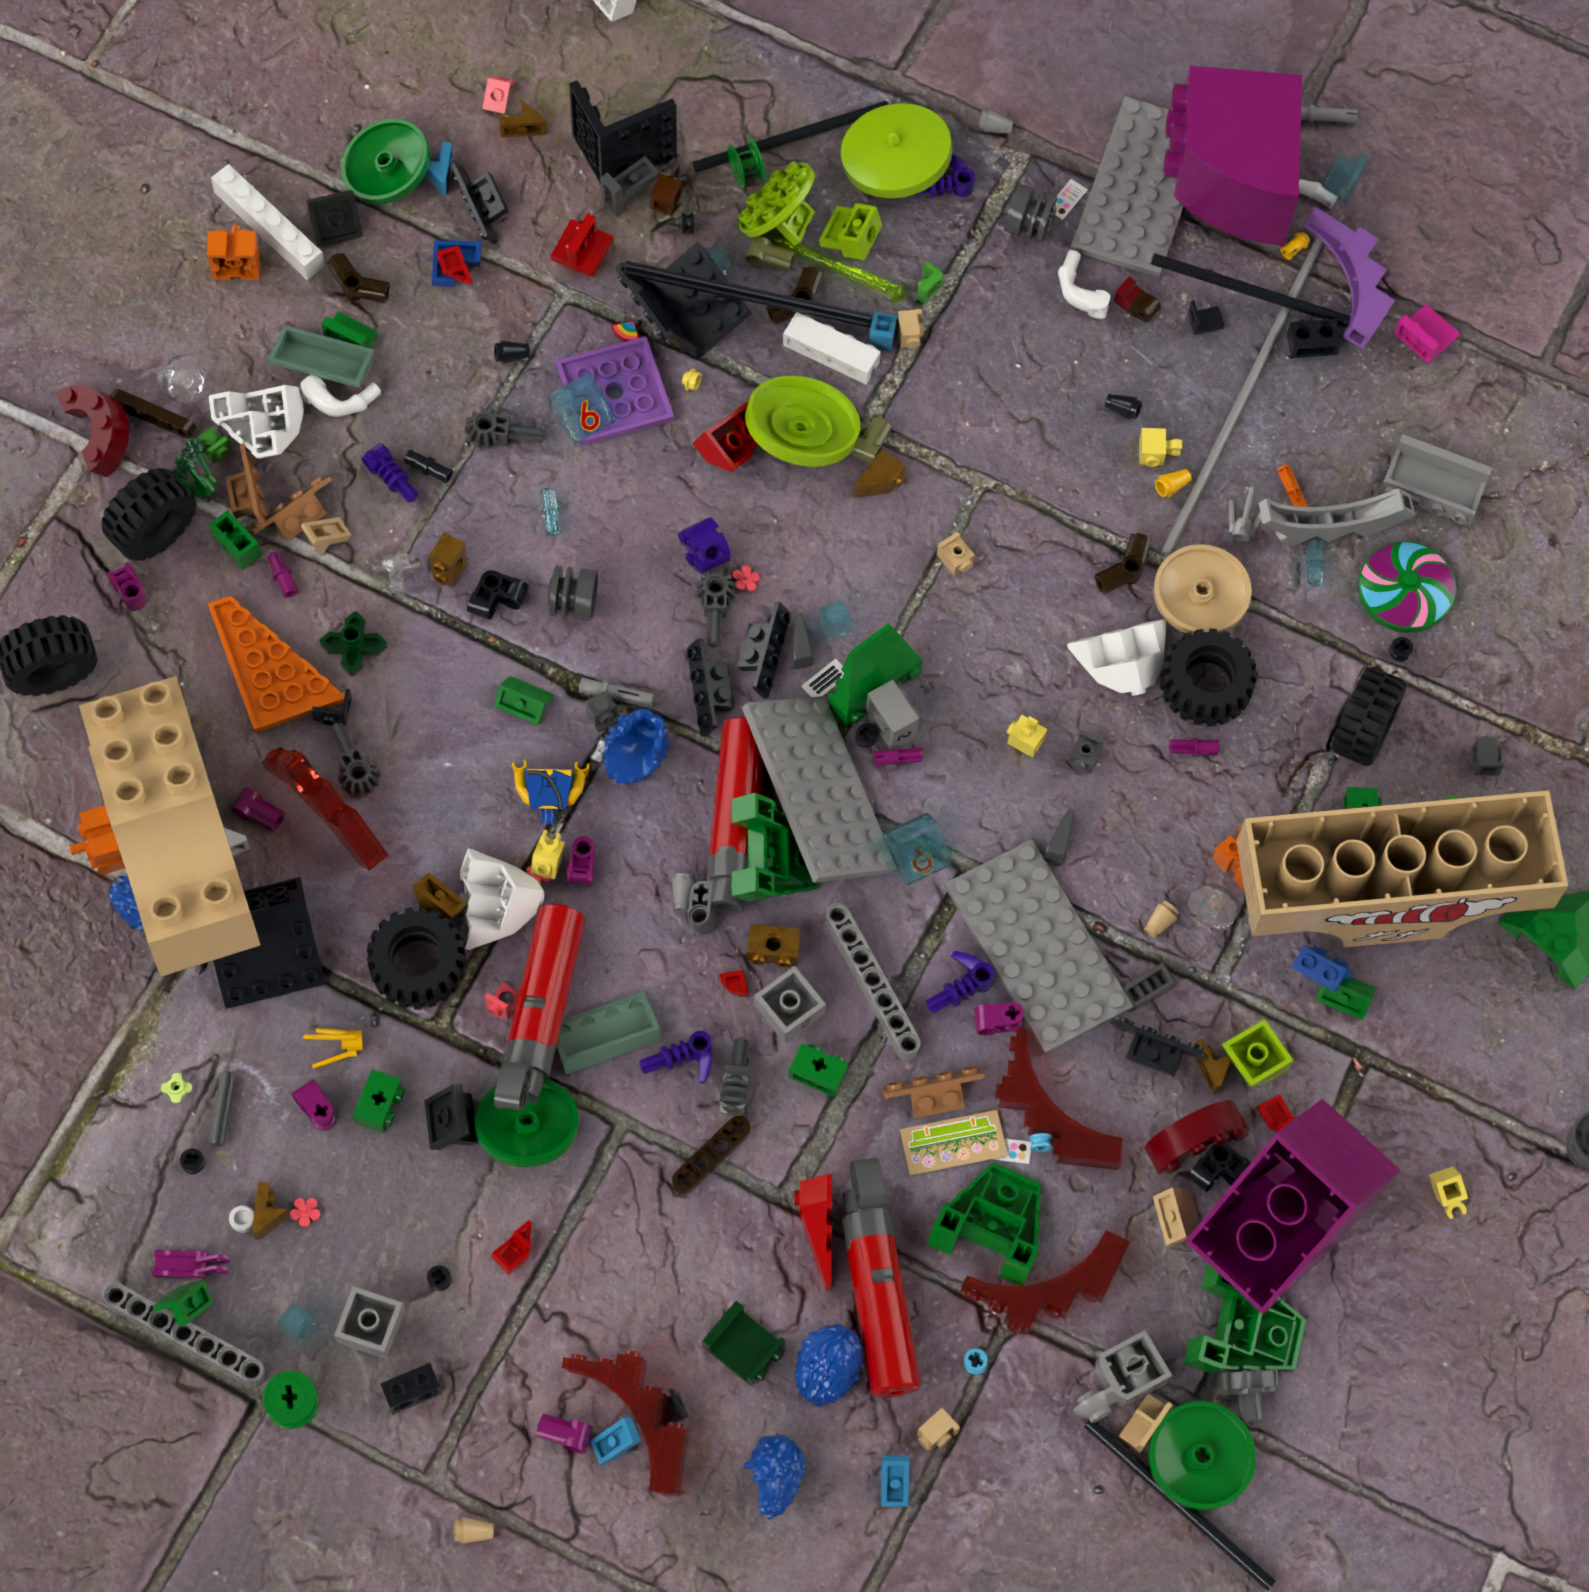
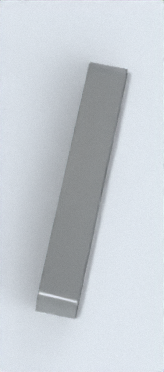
[826,903,920,1062]
[103,1283,266,1388]

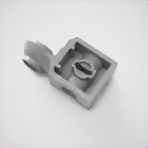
[1073,1330,1172,1423]

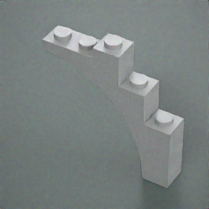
[1258,488,1415,547]

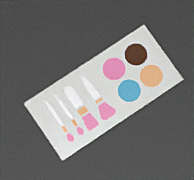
[1056,179,1088,220]
[994,1138,1032,1164]

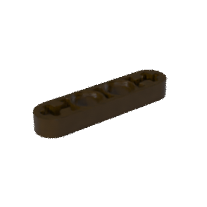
[111,388,196,439]
[672,1115,750,1195]

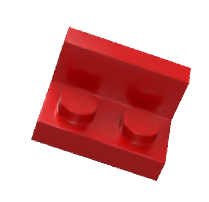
[551,213,613,277]

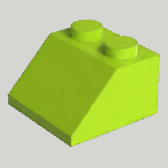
[1222,1019,1294,1088]

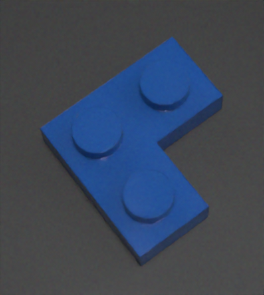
[432,241,482,287]

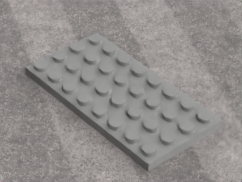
[1070,96,1184,278]
[742,696,897,883]
[944,839,1133,1055]

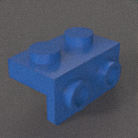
[1292,944,1354,991]

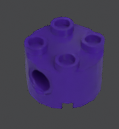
[678,517,731,574]

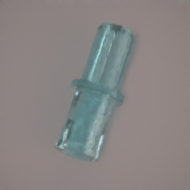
[541,487,561,536]
[1306,540,1325,587]

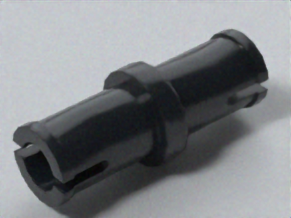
[404,449,453,483]

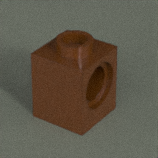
[650,174,682,216]

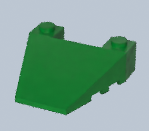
[828,623,923,727]
[731,793,819,902]
[927,1162,1041,1288]
[1184,1264,1306,1373]

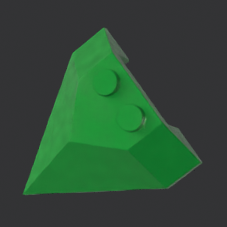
[1498,891,1589,990]

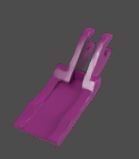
[152,1250,230,1279]

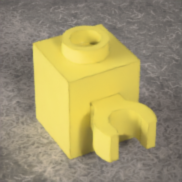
[1139,428,1182,467]
[1007,715,1047,758]
[531,830,565,879]
[1429,1166,1468,1219]

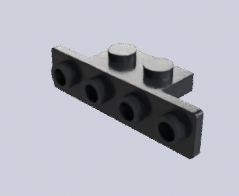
[451,161,509,244]
[737,602,791,699]
[686,638,735,737]
[1109,1017,1209,1077]

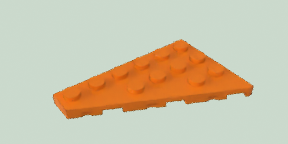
[207,596,345,733]

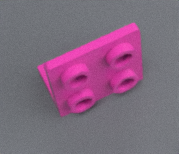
[1394,305,1460,364]

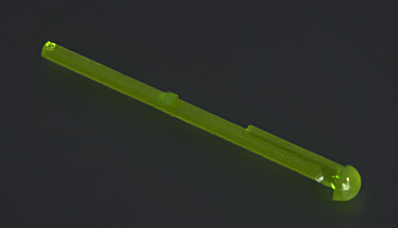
[737,220,904,303]

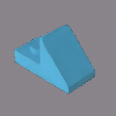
[425,142,453,195]
[869,312,898,350]
[590,1417,641,1465]
[881,1455,910,1507]

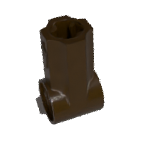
[326,253,390,303]
[766,266,823,325]
[1094,533,1151,594]

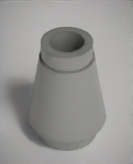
[978,110,1013,134]
[672,873,696,911]

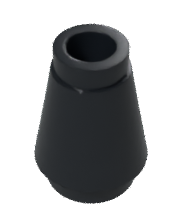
[494,340,530,364]
[1105,394,1142,420]

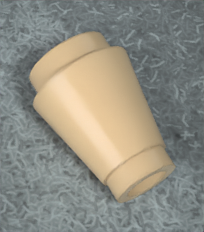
[1144,900,1179,939]
[454,1517,494,1544]

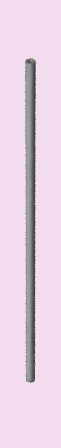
[1161,237,1324,557]

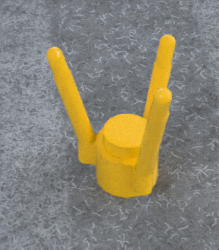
[303,1028,363,1069]

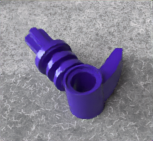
[914,154,975,198]
[361,443,419,503]
[926,951,994,1013]
[639,1031,712,1084]

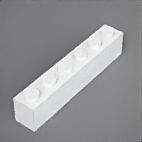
[211,164,325,281]

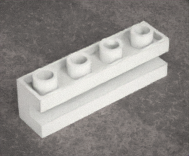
[783,312,881,385]

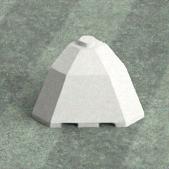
[209,385,304,459]
[1067,619,1166,696]
[458,849,544,950]

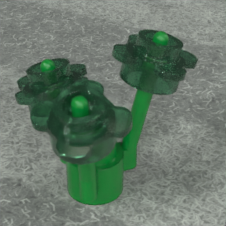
[172,438,218,500]

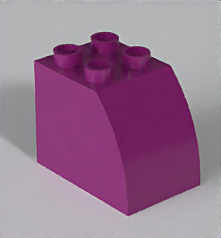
[1163,66,1302,246]
[1185,1099,1401,1314]

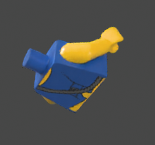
[512,760,589,824]

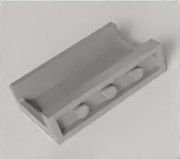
[1380,434,1493,526]

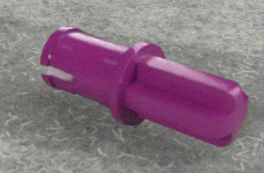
[267,551,298,598]
[1169,737,1219,757]
[873,747,923,766]

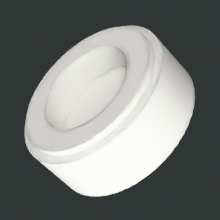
[229,1205,254,1233]

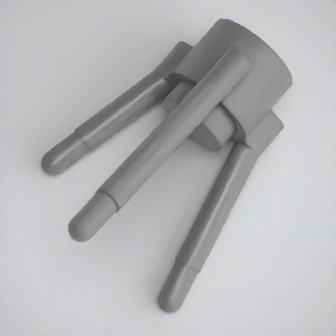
[1228,486,1271,542]

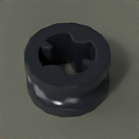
[682,213,694,234]
[1389,637,1413,662]
[855,723,878,748]
[180,1148,205,1174]
[427,1265,452,1291]

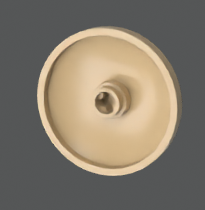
[1153,544,1252,635]

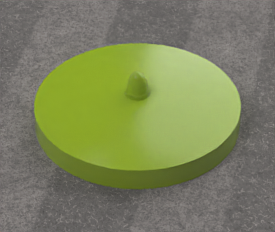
[841,103,953,198]
[745,376,860,467]

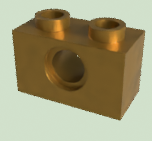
[429,532,468,587]
[747,924,801,968]

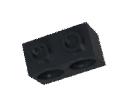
[1287,318,1341,358]
[380,1363,442,1415]

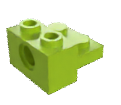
[819,203,882,260]

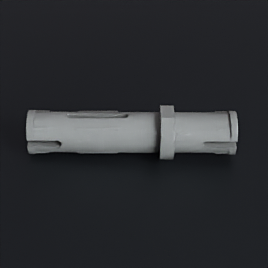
[1301,105,1358,124]
[579,677,654,709]

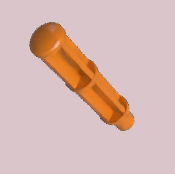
[1277,464,1308,507]

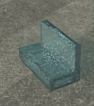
[1323,153,1369,203]

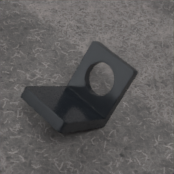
[1187,300,1225,335]
[311,689,352,726]
[646,1388,689,1432]

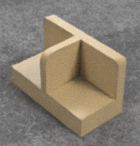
[1118,1393,1173,1453]

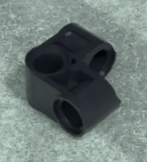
[467,570,529,620]
[1187,1142,1251,1193]

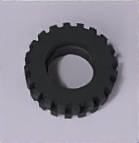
[101,468,197,561]
[0,615,98,696]
[1160,628,1257,727]
[1331,667,1407,766]
[367,907,466,1010]

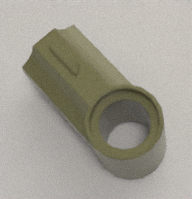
[745,236,795,272]
[851,417,892,465]

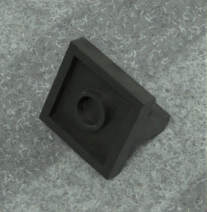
[306,190,363,247]
[424,1084,478,1150]

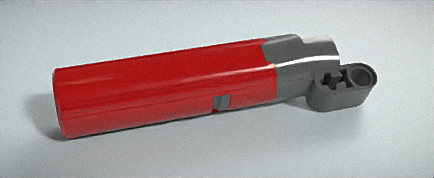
[688,717,766,934]
[494,904,585,1111]
[842,1158,921,1398]

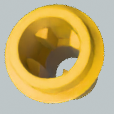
[1155,469,1192,497]

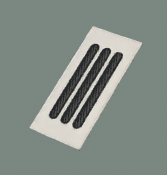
[801,658,844,697]

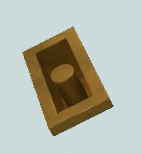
[854,450,906,498]

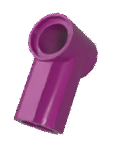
[231,787,285,832]
[536,1413,593,1454]

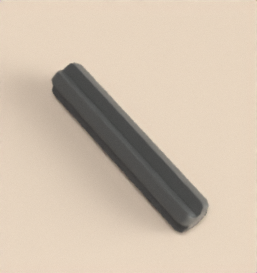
[209,1071,236,1147]

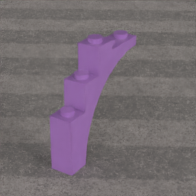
[1304,207,1395,350]

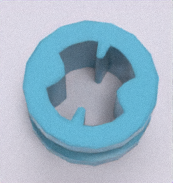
[1030,1133,1054,1152]
[964,1348,988,1375]

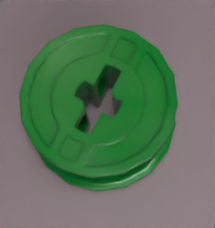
[727,137,766,189]
[262,1371,319,1429]

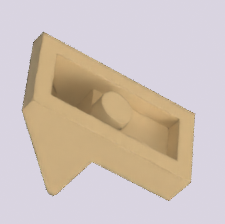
[301,517,352,556]

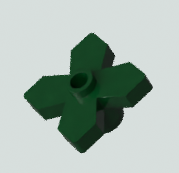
[319,611,388,677]

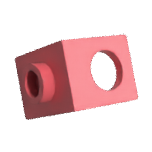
[483,75,515,114]
[484,982,519,1020]

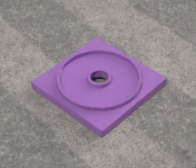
[555,336,674,446]

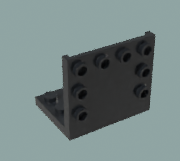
[569,80,677,185]
[615,241,752,359]
[213,877,326,1009]

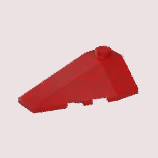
[692,401,758,472]
[794,1174,832,1290]

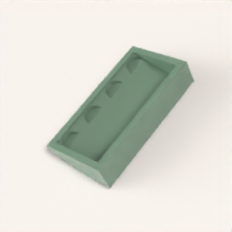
[267,325,375,388]
[556,991,662,1074]

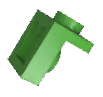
[917,262,944,304]
[194,427,231,464]

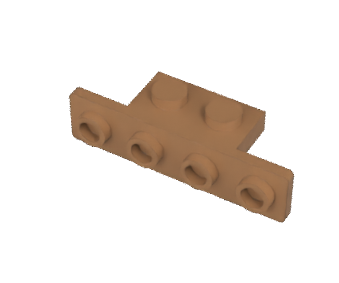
[225,444,268,527]
[248,475,332,541]
[881,1066,985,1118]

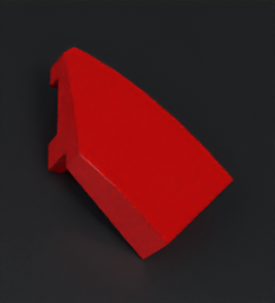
[436,245,473,285]
[1256,1094,1296,1132]
[491,1220,532,1275]

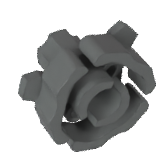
[1216,1369,1279,1421]

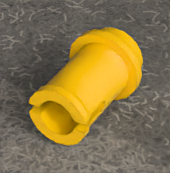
[1280,232,1310,260]

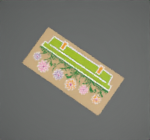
[899,1110,1008,1176]

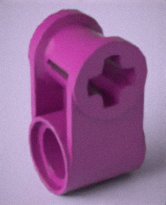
[106,562,146,611]
[566,836,595,887]
[974,1002,1024,1035]
[291,1079,336,1130]

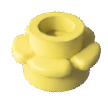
[682,368,702,391]

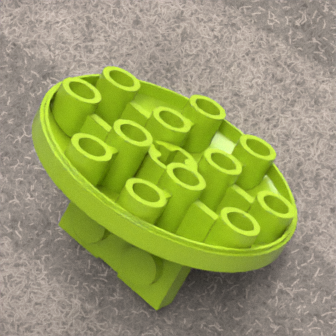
[738,161,815,246]

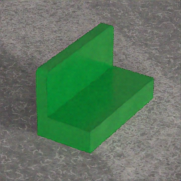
[321,312,378,348]
[494,676,554,725]
[1316,977,1375,1020]
[153,1279,214,1326]

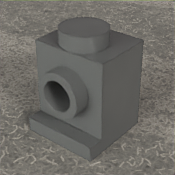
[585,690,618,732]
[1068,730,1104,773]
[1472,736,1504,775]

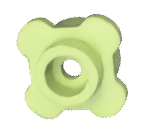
[161,1073,192,1103]

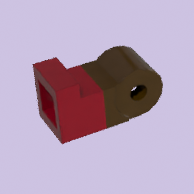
[1114,276,1161,323]

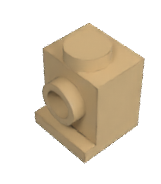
[897,309,924,349]
[937,531,975,576]
[917,1408,960,1451]

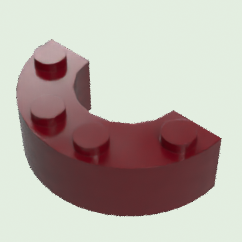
[56,385,129,477]
[1144,1100,1249,1175]

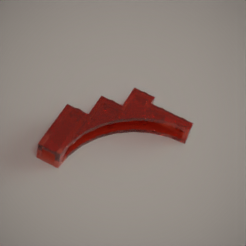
[261,747,388,871]
[995,1028,1123,1170]
[961,1230,1130,1335]
[562,1350,689,1496]

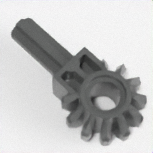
[464,407,544,449]
[696,569,736,647]
[330,723,381,798]
[719,1037,749,1116]

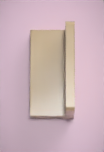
[1153,1187,1200,1246]

